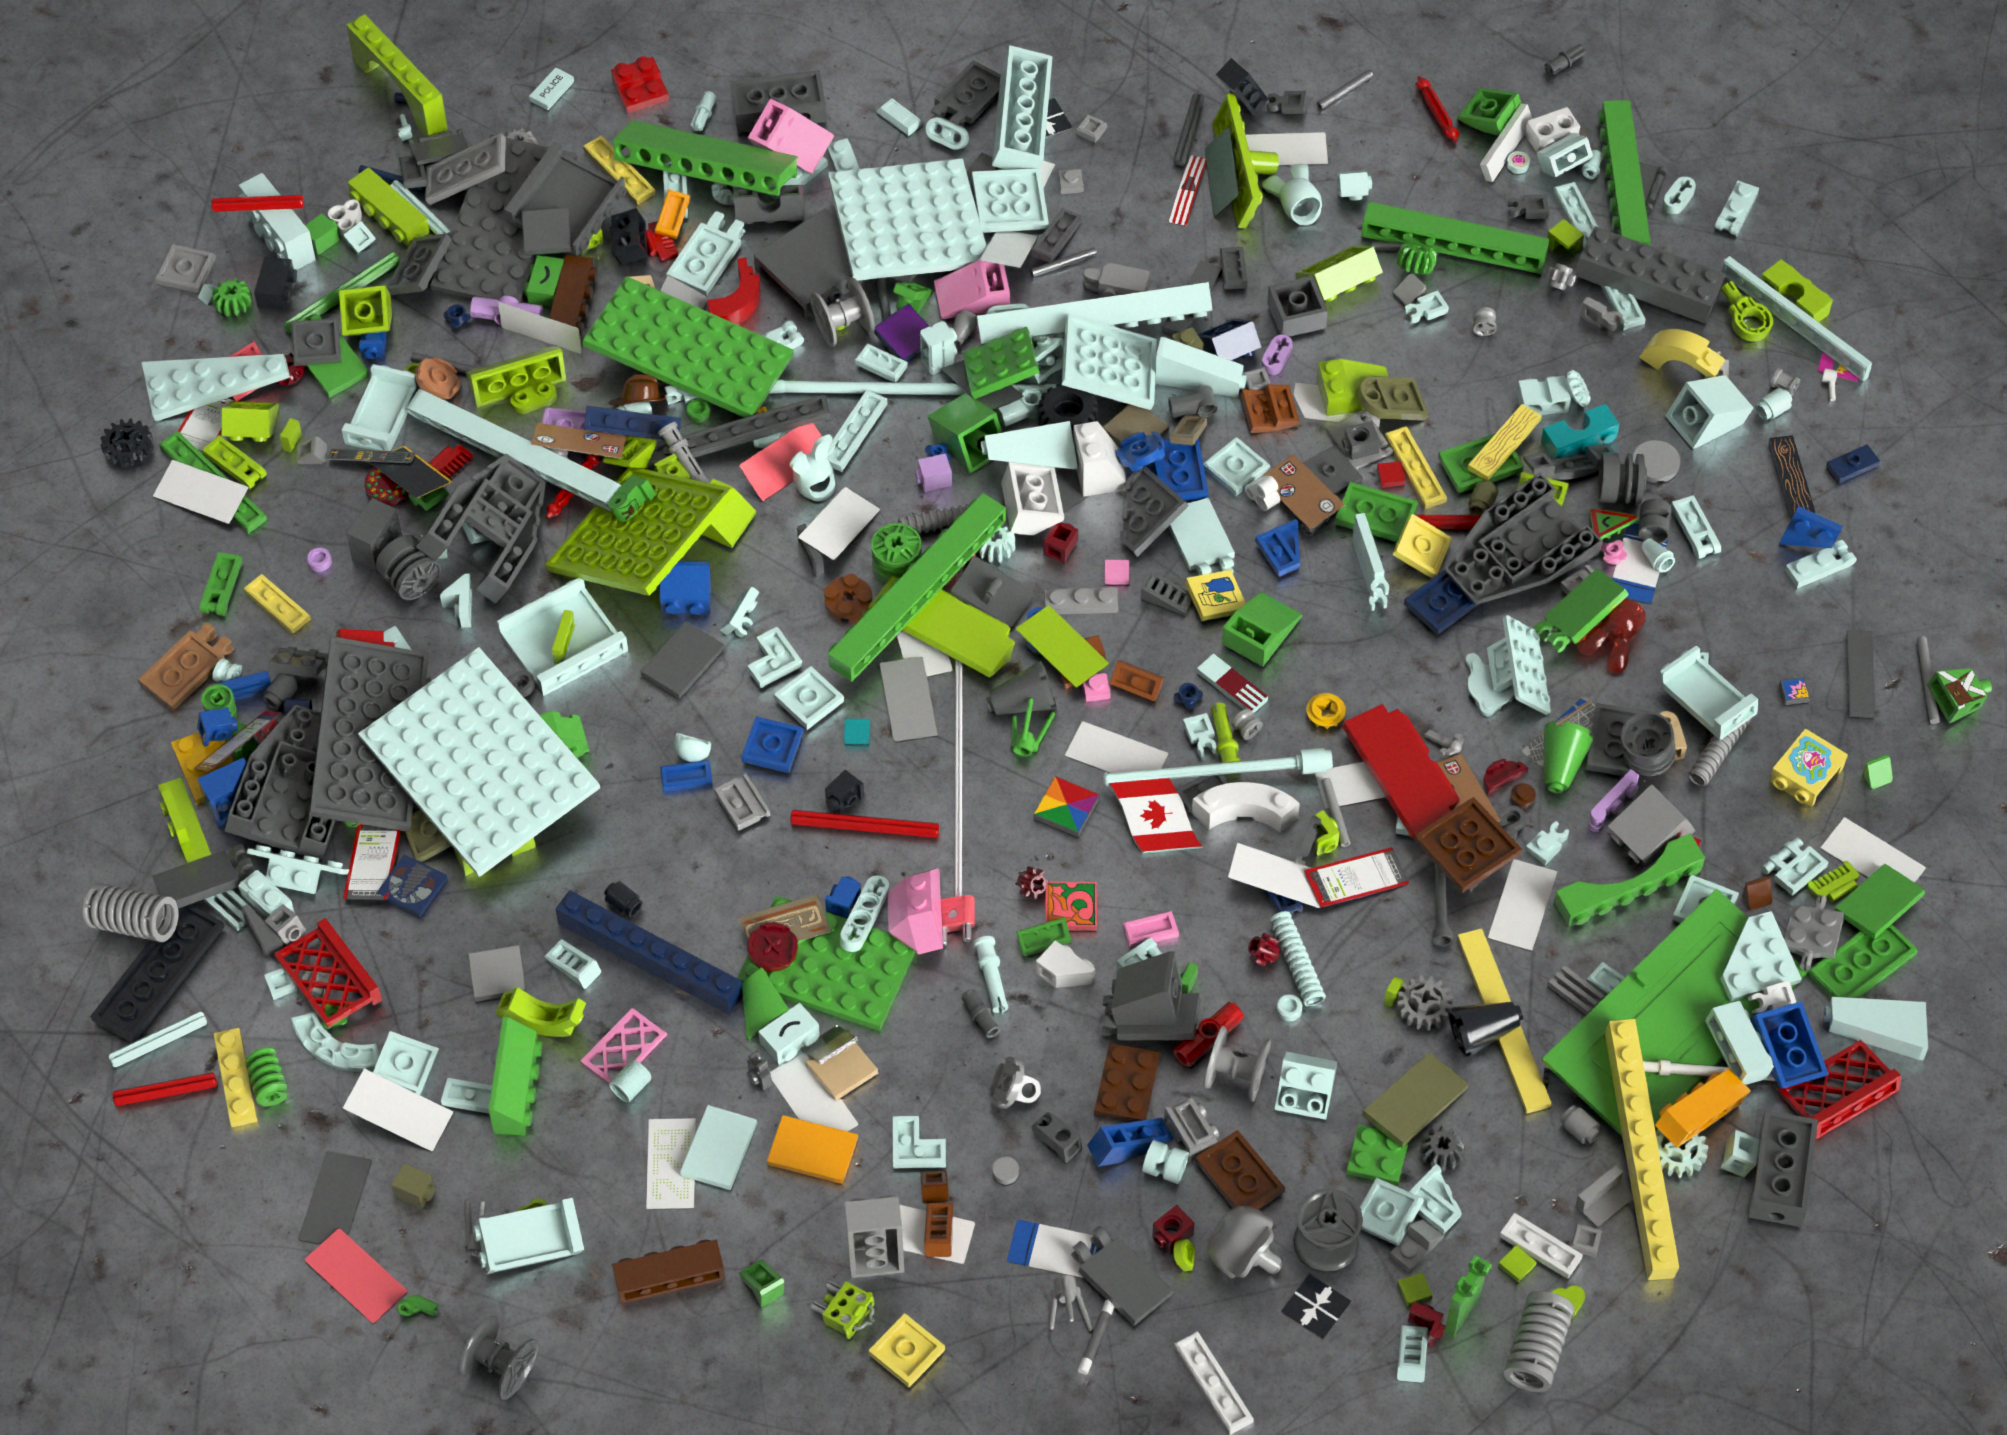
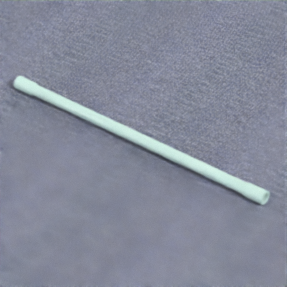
[770,379,1062,395]

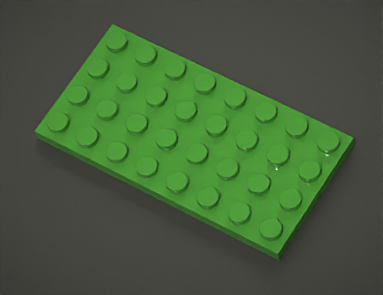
[583,276,794,418]

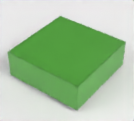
[1181,962,1198,993]

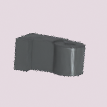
[1031,1112,1082,1163]

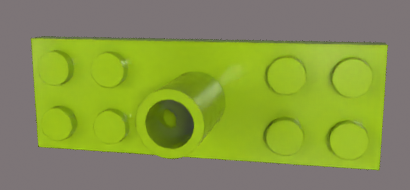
[1212,94,1279,229]

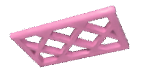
[580,1008,667,1084]

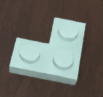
[747,627,803,688]
[893,1116,946,1168]

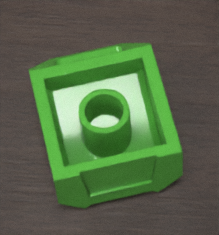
[1457,87,1522,136]

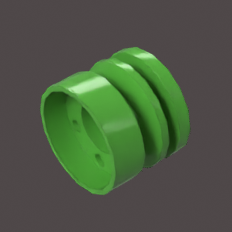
[871,523,922,586]

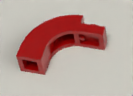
[707,257,761,325]

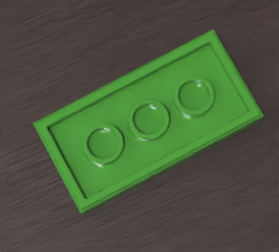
[1807,924,1918,998]

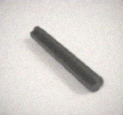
[1173,93,1204,166]

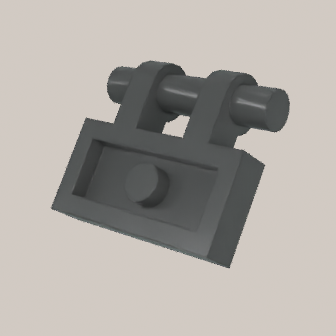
[268,646,328,678]

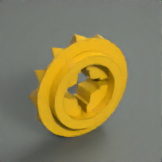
[1306,693,1346,729]

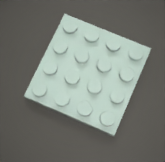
[1062,314,1157,410]

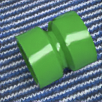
[201,684,239,721]

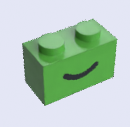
[524,255,564,309]

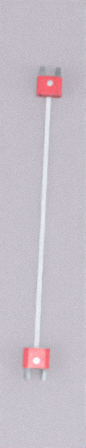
[941,529,975,946]

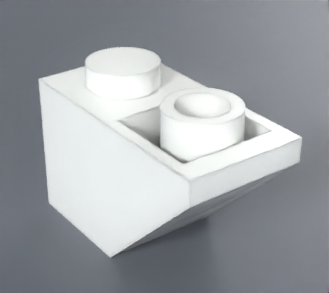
[1036,940,1095,988]

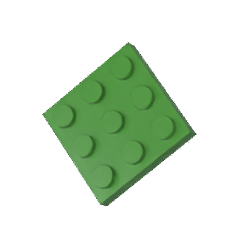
[962,327,1040,399]

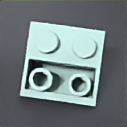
[1275,1052,1338,1120]

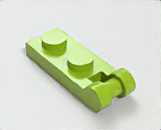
[202,435,267,490]

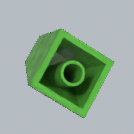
[927,393,1002,474]

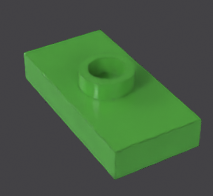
[1016,917,1072,957]

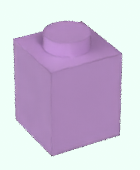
[915,453,952,492]

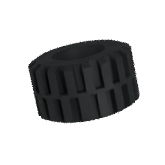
[1038,383,1098,443]

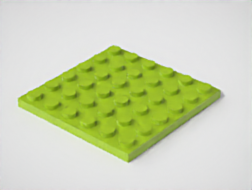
[544,467,735,596]

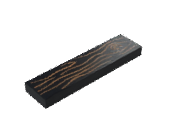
[1768,435,1815,519]

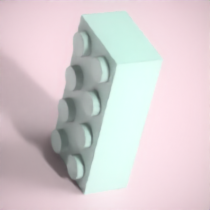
[238,173,316,270]

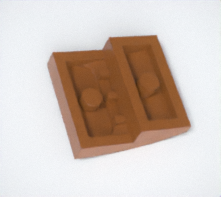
[1240,384,1300,433]

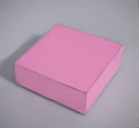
[1105,560,1129,585]

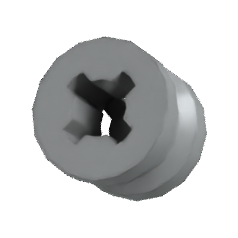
[1473,307,1496,336]
[1231,708,1263,740]

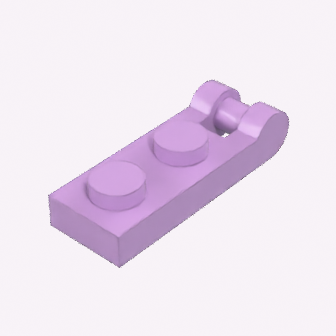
[1588,769,1639,833]

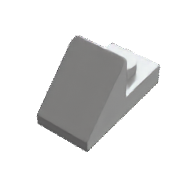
[1389,1219,1444,1273]

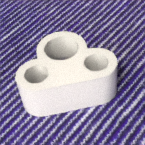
[328,200,362,239]
[1245,476,1280,512]

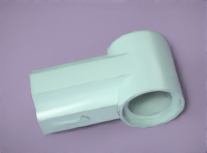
[996,388,1042,427]

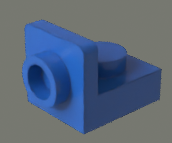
[359,332,387,359]

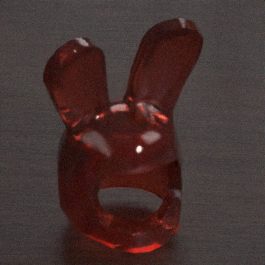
[1577,598,1646,673]

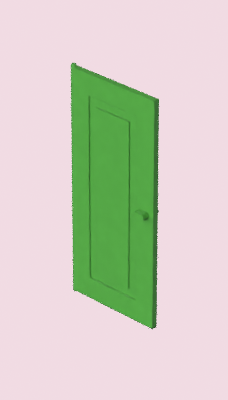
[1541,889,1808,1136]

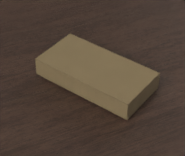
[1170,415,1207,445]

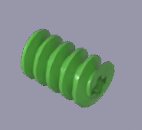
[245,1047,288,1107]

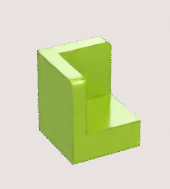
[1547,219,1584,251]

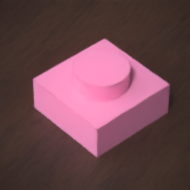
[1082,673,1110,702]

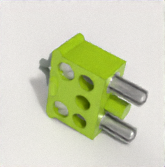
[810,1280,875,1339]

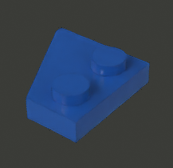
[1779,506,1843,548]
[1255,519,1300,577]

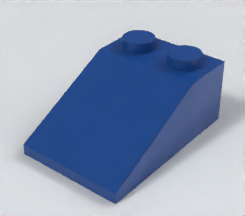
[1750,1001,1829,1089]

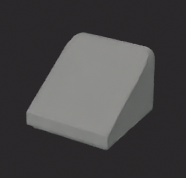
[1393,273,1426,306]
[296,436,327,465]

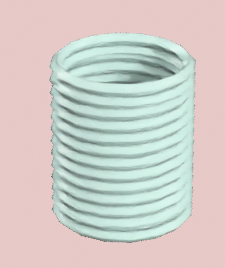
[609,1060,652,1102]

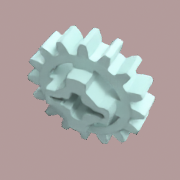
[1656,1129,1708,1178]

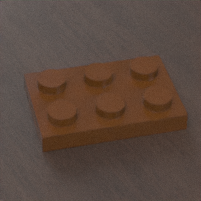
[1094,1043,1160,1122]
[1195,1130,1285,1210]

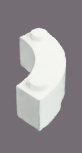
[1192,782,1300,833]

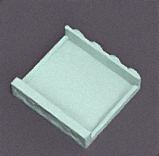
[497,578,628,696]

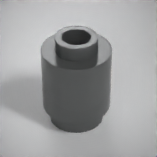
[262,673,298,710]

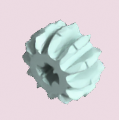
[977,526,1015,563]

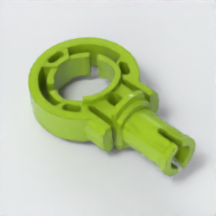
[1720,281,1773,342]

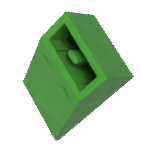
[1222,592,1302,667]

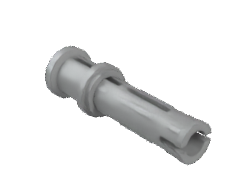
[658,422,710,483]

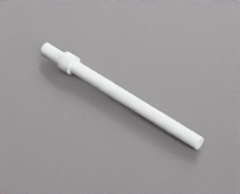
[1643,1060,1775,1081]

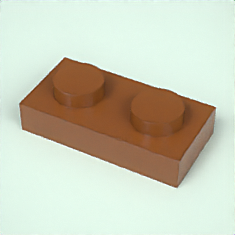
[1109,660,1165,701]

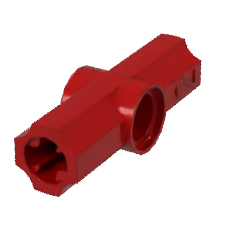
[1174,1001,1244,1067]

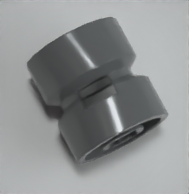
[1638,499,1671,544]

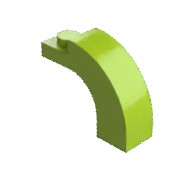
[495,987,586,1037]

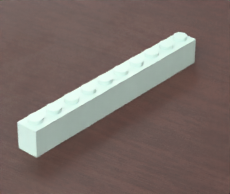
[976,282,1212,345]

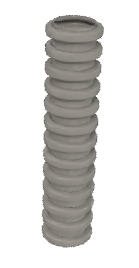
[898,504,969,534]
[1688,717,1753,786]

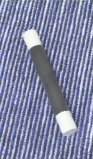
[1077,1299,1114,1375]

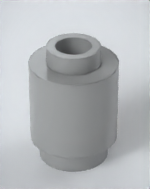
[1561,1105,1600,1144]

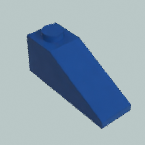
[1087,1118,1174,1167]

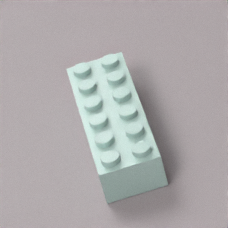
[992,45,1052,170]

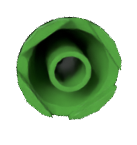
[1544,721,1594,793]

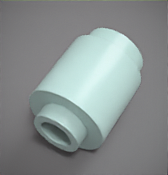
[1755,388,1792,420]

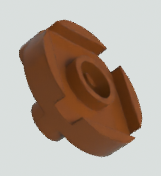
[824,574,872,621]

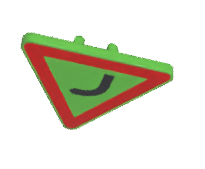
[1590,508,1639,540]

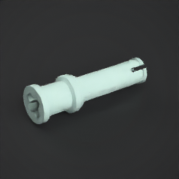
[972,936,1009,1013]

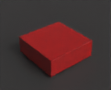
[1377,461,1405,488]

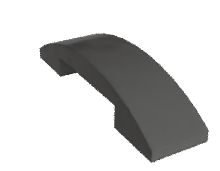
[1523,443,1616,479]

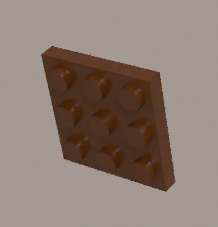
[1414,797,1522,893]

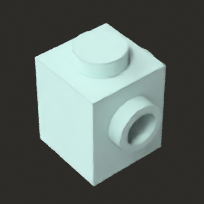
[1337,170,1372,200]

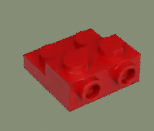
[611,56,669,113]

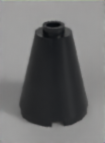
[1448,1002,1523,1058]

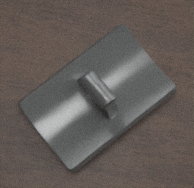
[950,556,1035,629]

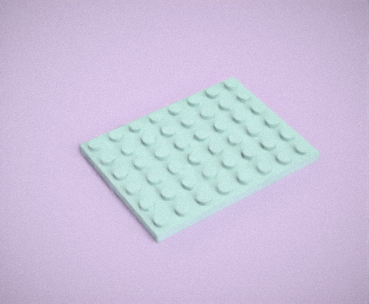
[358,647,600,877]

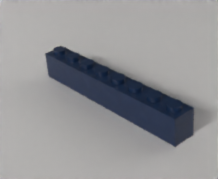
[555,890,743,1015]

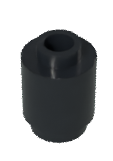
[604,881,643,918]

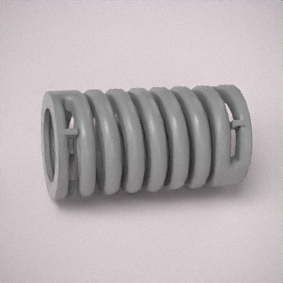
[82,883,179,942]
[1503,1291,1575,1392]

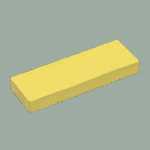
[243,574,311,634]

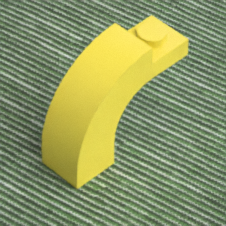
[1639,329,1726,378]

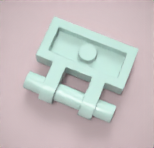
[1761,837,1828,896]

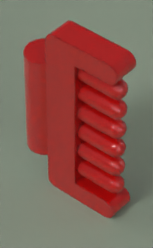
[646,221,678,261]
[428,445,473,478]

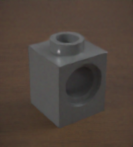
[1342,421,1380,460]

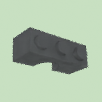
[734,185,804,224]

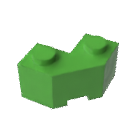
[539,711,590,758]

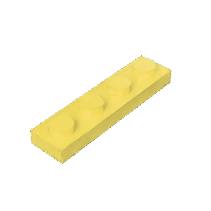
[214,1028,258,1127]

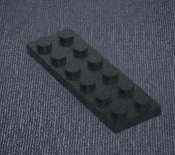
[90,904,225,1043]

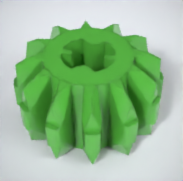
[1397,242,1437,275]
[212,278,252,317]

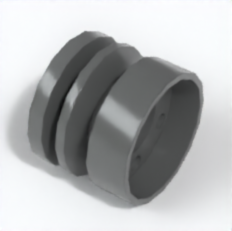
[1598,452,1647,505]
[376,535,442,600]
[1621,711,1676,777]

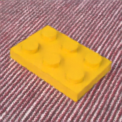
[171,732,234,805]

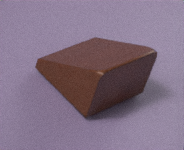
[1742,876,1773,910]
[921,1171,949,1203]

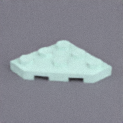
[1720,911,1802,1002]

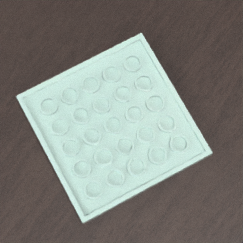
[828,159,987,281]

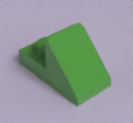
[893,281,933,313]
[739,1259,784,1307]

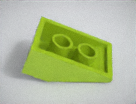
[1317,359,1389,416]

